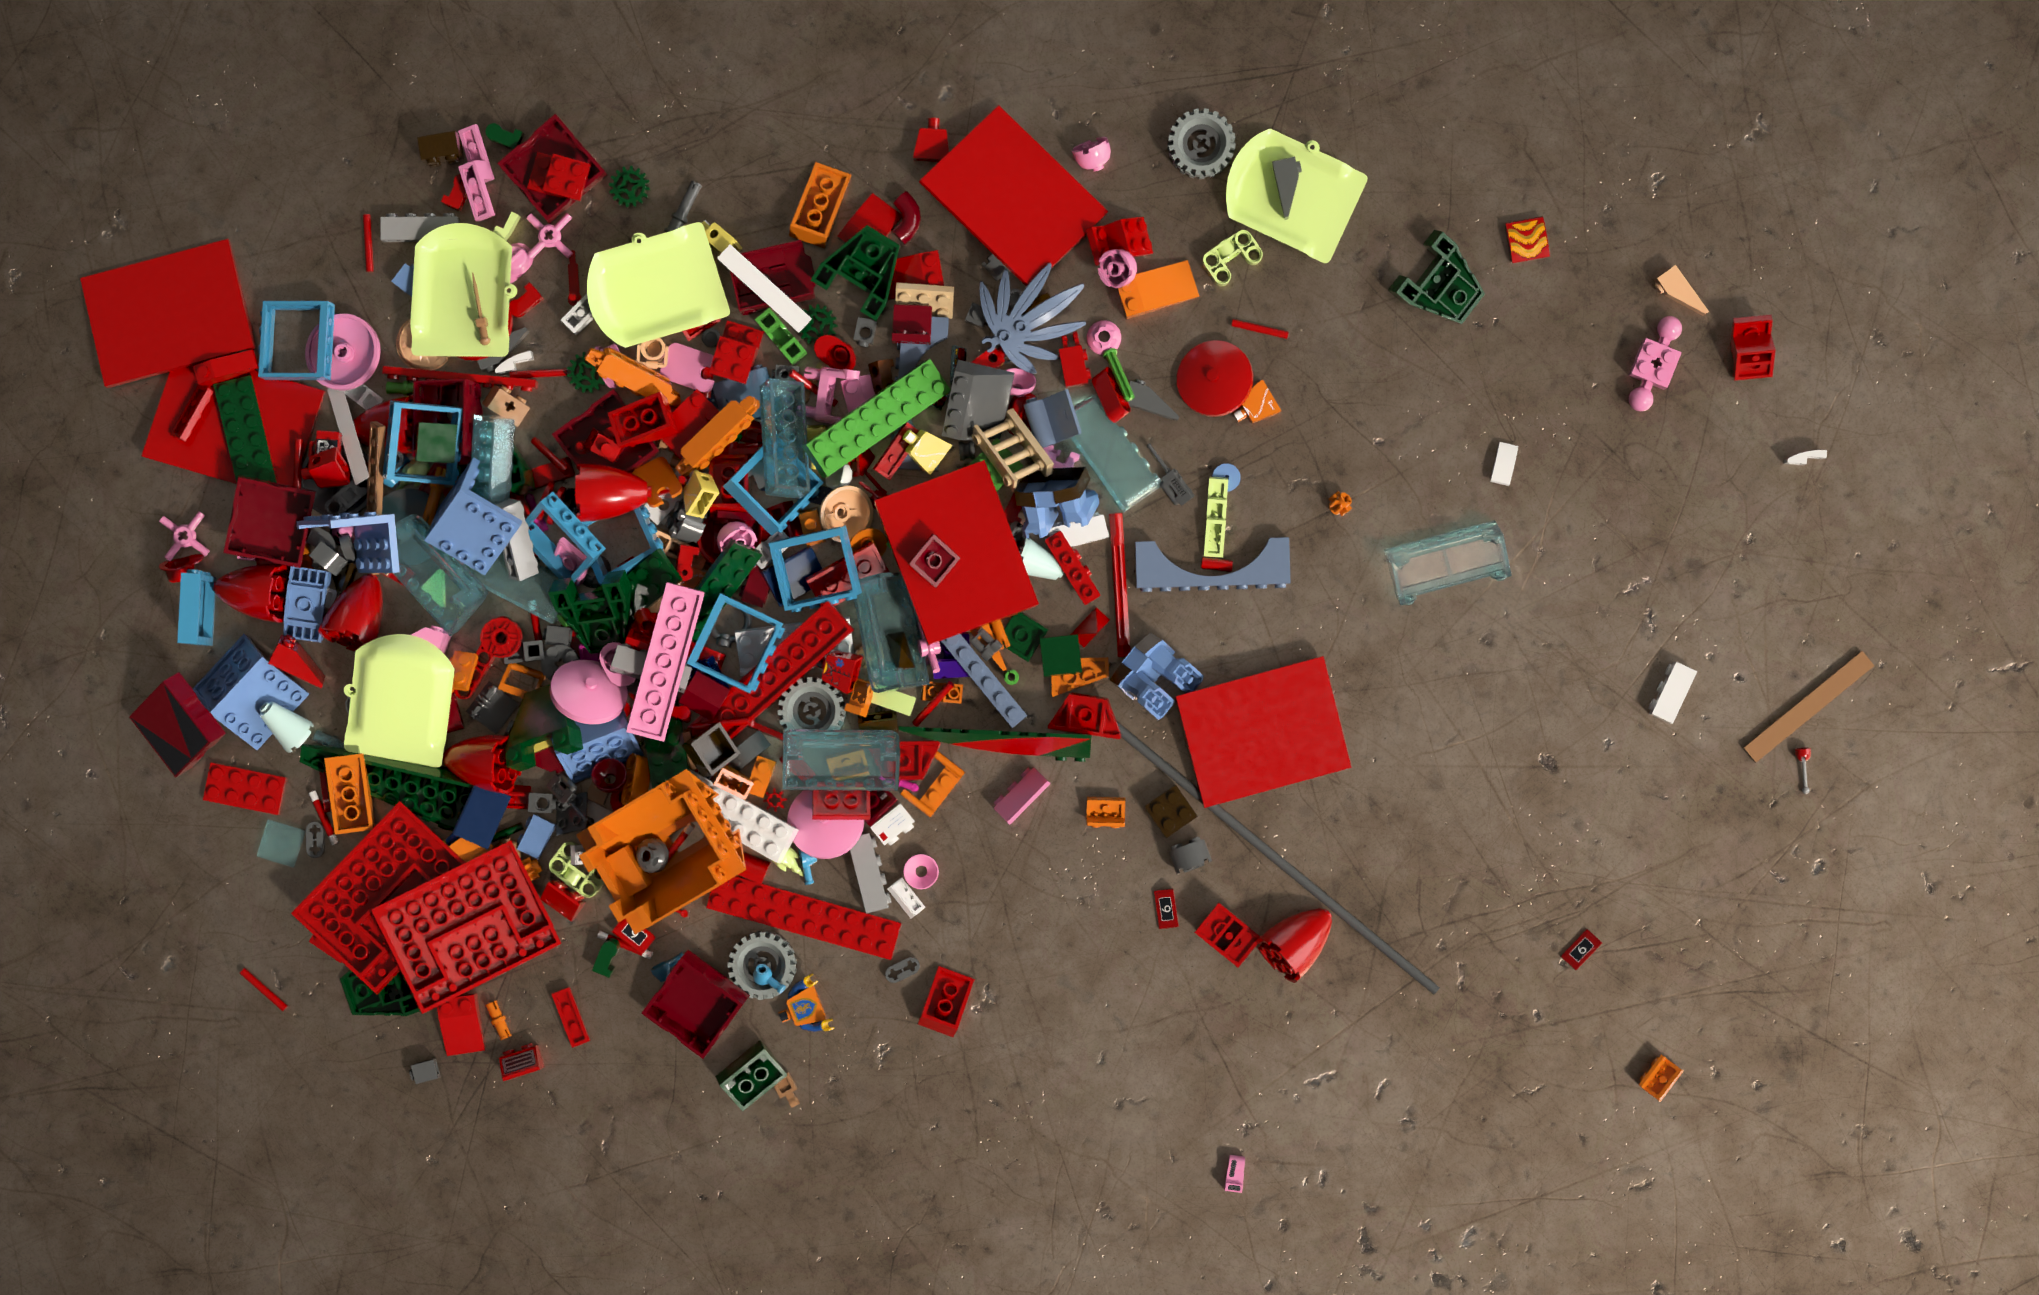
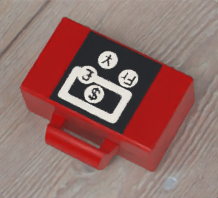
[308,430,343,457]

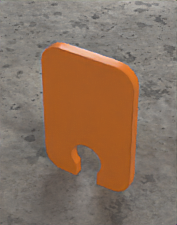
[632,457,683,508]

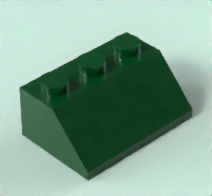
[715,1040,787,1111]

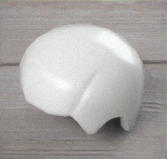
[825,464,852,489]

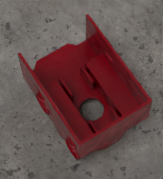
[730,240,816,315]
[412,379,483,466]

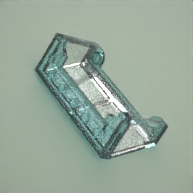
[1384,521,1512,605]

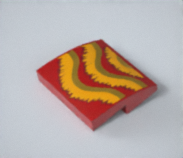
[1505,216,1550,263]

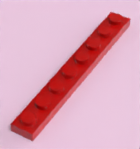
[382,366,538,392]

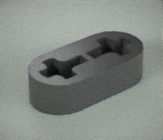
[339,534,357,564]
[306,821,325,858]
[885,957,920,983]

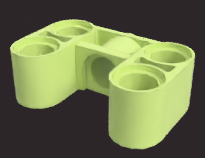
[1202,230,1263,286]
[549,841,605,898]

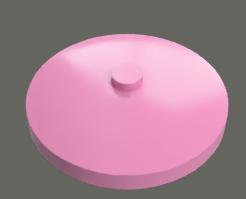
[305,314,380,391]
[550,660,628,724]
[787,786,864,859]

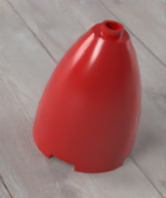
[353,395,413,454]
[575,464,652,522]
[213,564,290,623]
[318,573,383,652]
[443,735,522,794]
[1256,908,1332,983]

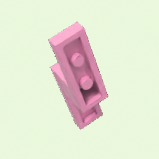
[458,124,495,222]

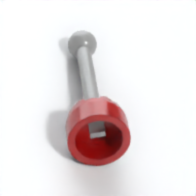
[1795,747,1811,794]

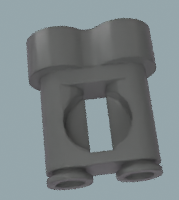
[969,627,1003,661]

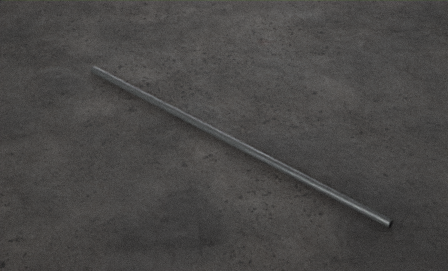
[1117,722,1440,995]

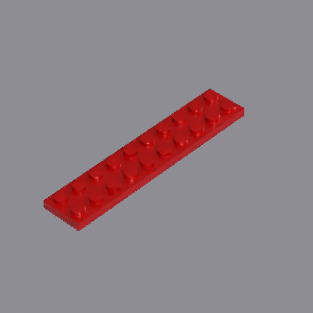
[687,601,854,740]
[706,876,901,960]

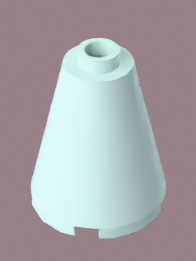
[1018,537,1064,580]
[260,701,314,753]

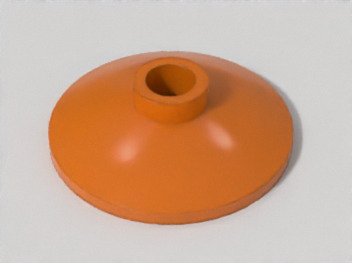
[850,528,887,556]

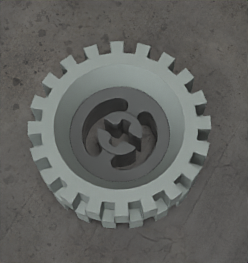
[1167,108,1236,179]
[778,677,846,745]
[728,931,797,1000]

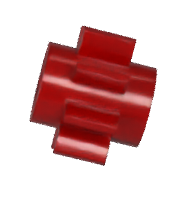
[763,788,787,812]

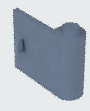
[713,365,780,418]
[1023,389,1082,448]

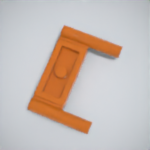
[900,751,965,818]

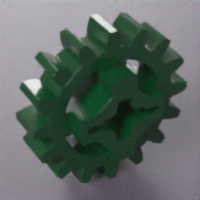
[609,166,651,208]
[798,304,838,344]
[567,352,605,393]

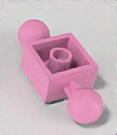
[1628,316,1682,412]

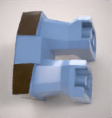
[1014,467,1099,539]
[1110,633,1204,720]

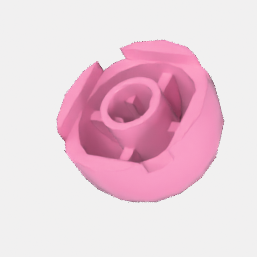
[1071,137,1111,172]
[1098,249,1137,288]
[717,521,757,552]

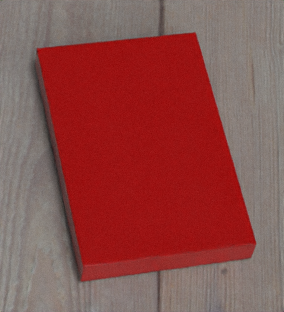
[812,783,871,820]

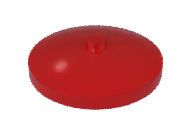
[1177,340,1253,417]

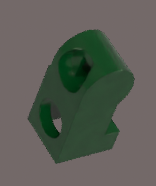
[485,123,524,150]
[592,938,620,978]

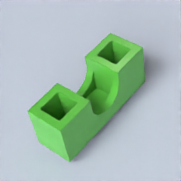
[755,307,808,366]

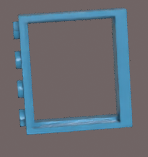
[258,301,335,380]
[382,400,463,485]
[723,433,824,536]
[525,492,606,583]
[582,505,665,585]
[769,525,862,613]
[177,570,216,646]
[687,594,785,693]

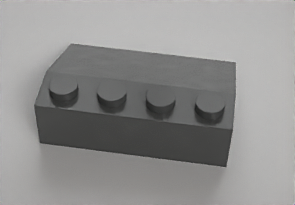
[942,360,1015,440]

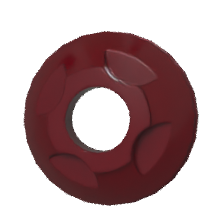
[591,758,627,793]

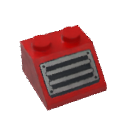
[499,1043,545,1081]

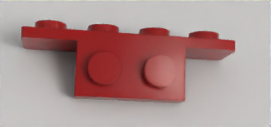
[1045,531,1100,605]

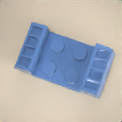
[283,566,331,643]

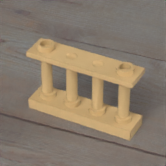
[972,408,1054,492]

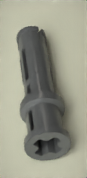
[664,181,702,232]

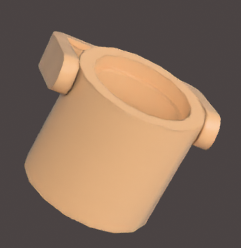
[636,338,669,369]

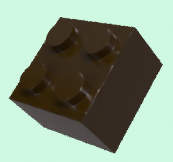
[417,131,464,167]
[682,722,741,777]
[1144,785,1198,838]

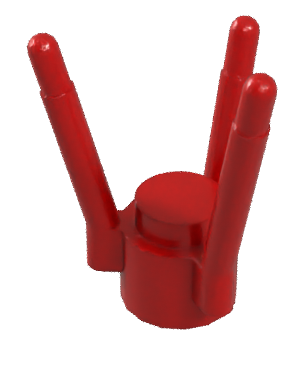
[859,471,888,508]

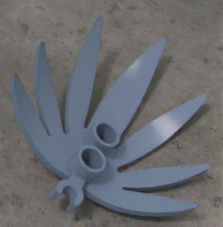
[980,263,1086,374]

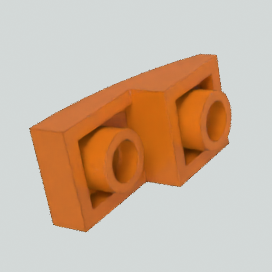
[921,681,963,704]

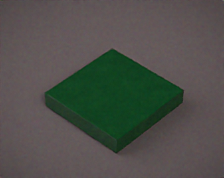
[415,422,457,463]
[1002,612,1048,662]
[1040,634,1082,677]

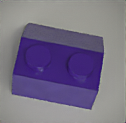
[933,634,970,679]

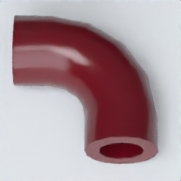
[892,191,921,245]

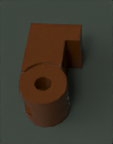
[868,359,894,394]

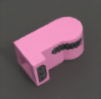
[1224,1155,1245,1193]

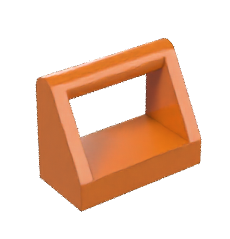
[498,663,545,698]

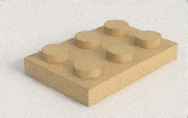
[895,283,954,319]

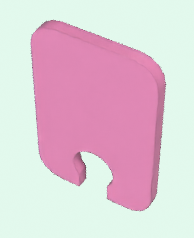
[660,343,715,393]

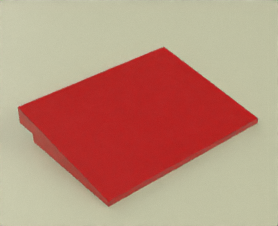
[919,105,1109,287]
[80,239,256,388]
[141,365,325,486]
[874,460,1039,645]
[1174,656,1352,808]
[291,801,465,995]
[371,840,562,1014]

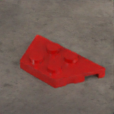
[1048,692,1121,740]
[866,741,941,781]

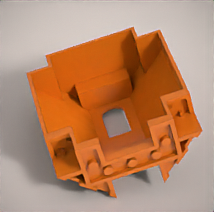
[576,769,746,934]

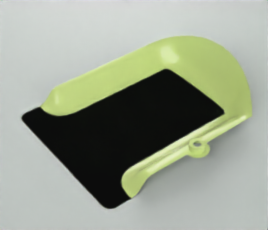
[1226,129,1367,263]
[587,222,730,348]
[410,223,517,357]
[344,634,455,768]

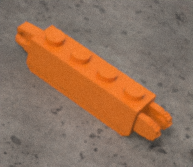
[585,347,681,407]
[675,396,761,477]

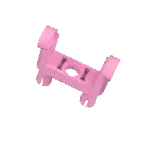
[798,366,860,424]

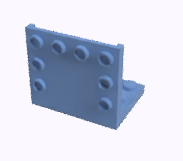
[424,457,522,575]
[297,512,400,573]
[193,634,309,750]
[551,709,644,783]

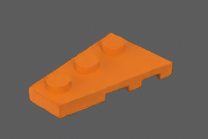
[1051,657,1109,697]

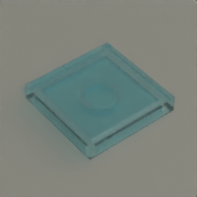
[257,819,306,867]

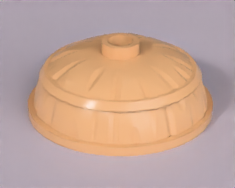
[396,319,451,371]
[819,486,873,543]

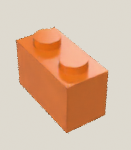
[749,755,777,798]

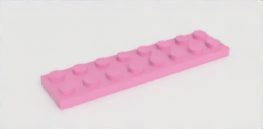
[626,582,705,742]

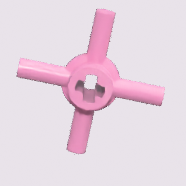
[526,213,573,259]
[159,511,210,561]
[917,622,941,673]

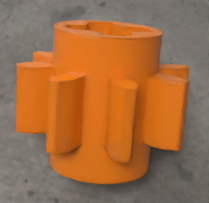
[1328,491,1352,516]
[522,857,543,881]

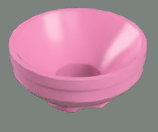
[1087,320,1121,355]
[1005,368,1036,397]
[904,854,939,889]

